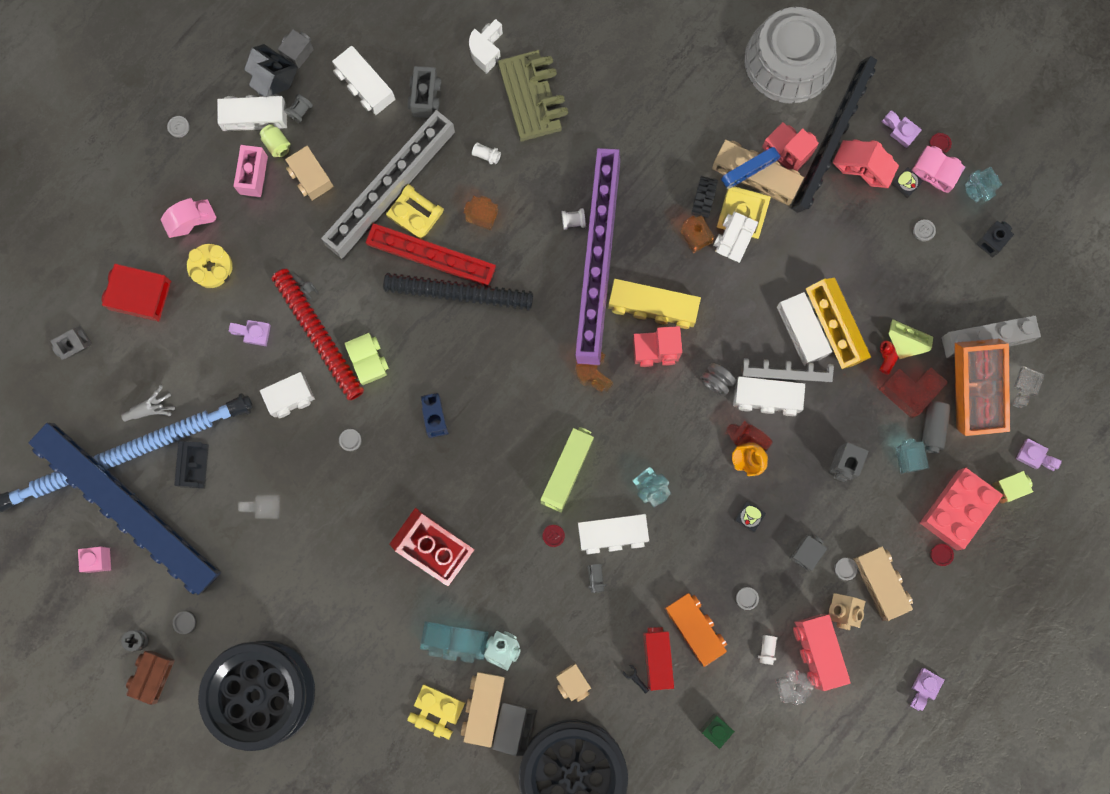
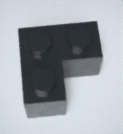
[244,44,298,97]

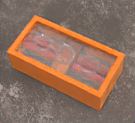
[955,338,1010,436]

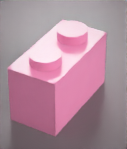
[234,145,268,197]

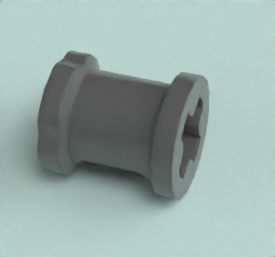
[285,94,313,123]
[121,630,149,651]

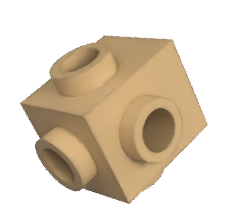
[829,593,865,630]

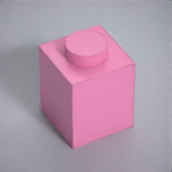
[78,547,111,573]

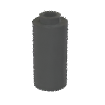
[921,402,951,453]

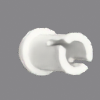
[472,142,501,164]
[758,635,777,665]

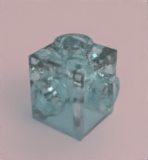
[964,167,1002,203]
[633,467,671,508]

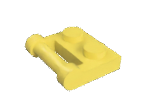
[386,184,444,240]

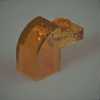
[576,352,613,393]

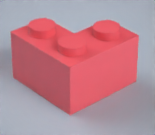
[762,122,819,171]
[832,139,899,188]
[633,326,682,367]

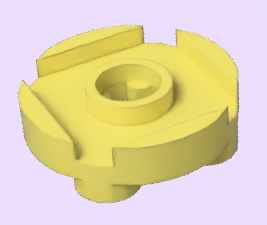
[187,244,232,288]

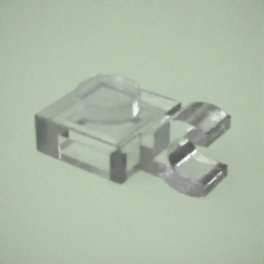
[1013,366,1044,409]
[239,496,280,519]

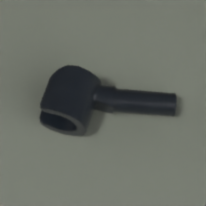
[623,665,649,694]

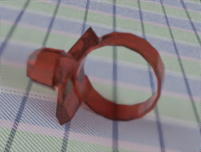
[726,421,773,451]

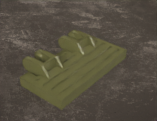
[498,50,568,142]

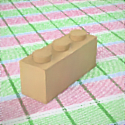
[853,546,913,621]
[461,671,506,748]

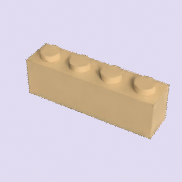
[712,140,804,206]

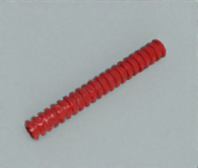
[271,269,364,400]

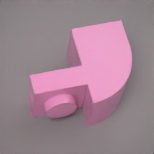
[160,198,216,238]

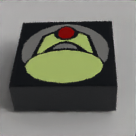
[892,167,923,198]
[735,502,766,533]

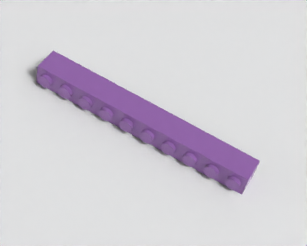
[575,148,620,365]

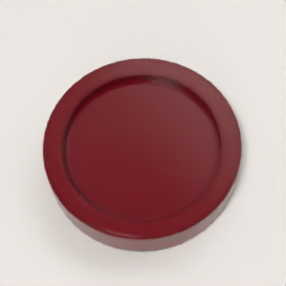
[929,133,952,154]
[542,525,565,547]
[930,544,954,566]

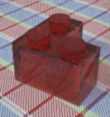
[879,368,948,418]

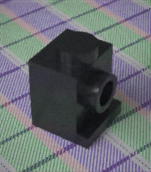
[976,220,1014,258]

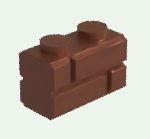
[126,650,175,705]

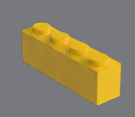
[806,278,871,369]

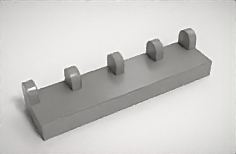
[741,358,834,382]

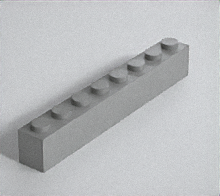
[321,110,455,259]

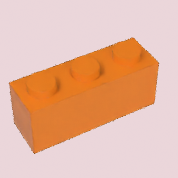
[664,593,727,667]

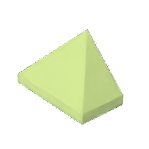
[889,319,933,359]

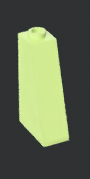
[540,427,594,513]

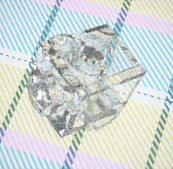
[775,670,813,705]

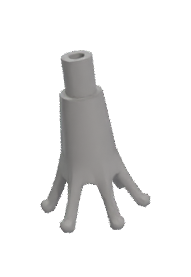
[121,385,175,422]

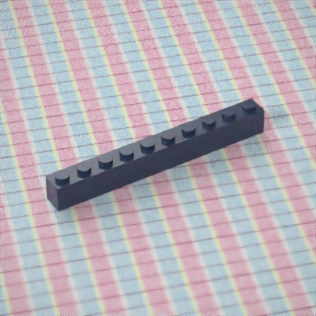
[28,423,221,595]

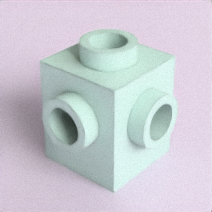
[484,631,520,671]

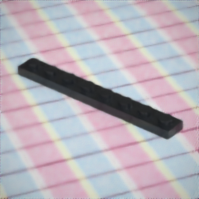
[791,56,877,213]

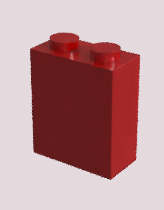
[102,264,171,322]
[643,627,674,691]

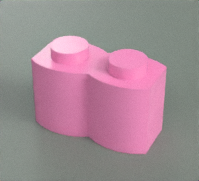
[912,146,965,193]

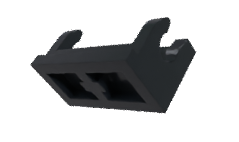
[174,441,209,489]

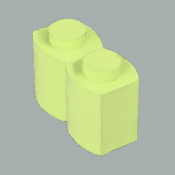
[345,333,389,385]

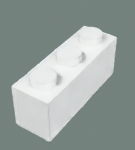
[332,46,395,115]
[218,94,287,131]
[777,292,832,366]
[733,377,805,416]
[578,514,649,554]

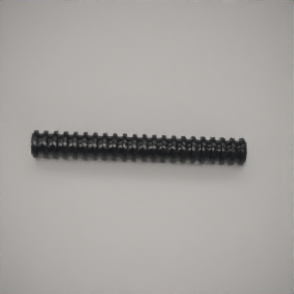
[383,273,533,311]

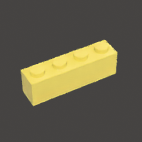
[608,279,701,329]

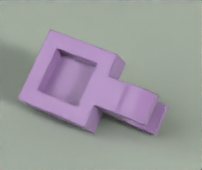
[882,111,922,148]
[229,320,271,346]
[1016,439,1062,471]
[910,668,944,711]

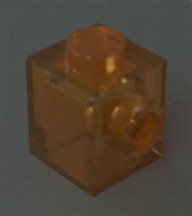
[464,196,499,230]
[681,215,715,253]

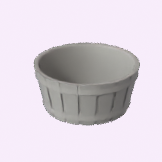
[745,7,837,103]

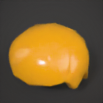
[732,443,768,476]

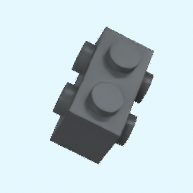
[408,66,441,118]

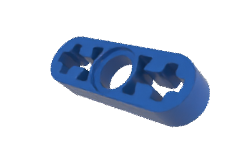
[721,147,781,189]

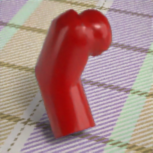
[879,340,898,375]

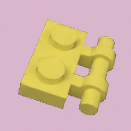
[407,684,465,740]

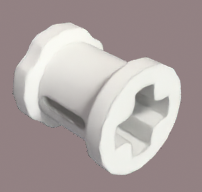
[562,208,586,230]

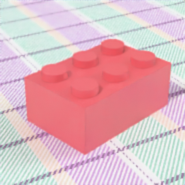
[920,468,1003,551]
[793,614,851,691]

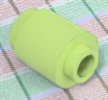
[260,124,290,157]

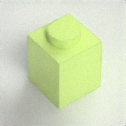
[992,471,1033,504]

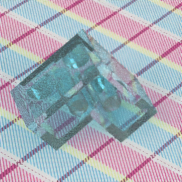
[420,621,488,663]

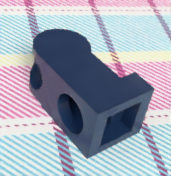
[421,393,449,438]

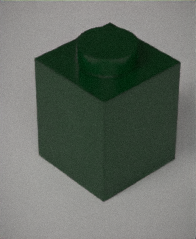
[699,714,735,749]

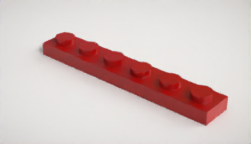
[366,223,496,287]

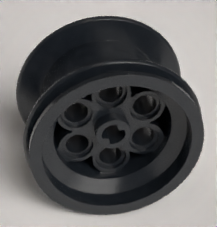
[198,641,315,751]

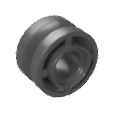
[700,363,736,396]

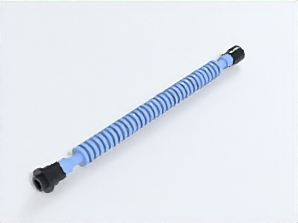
[0,393,253,513]

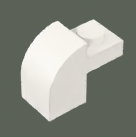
[469,19,503,74]

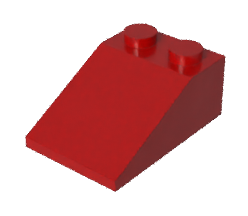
[389,507,475,586]

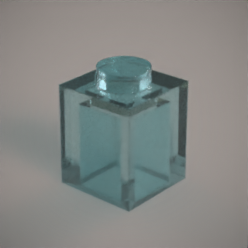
[896,439,929,474]

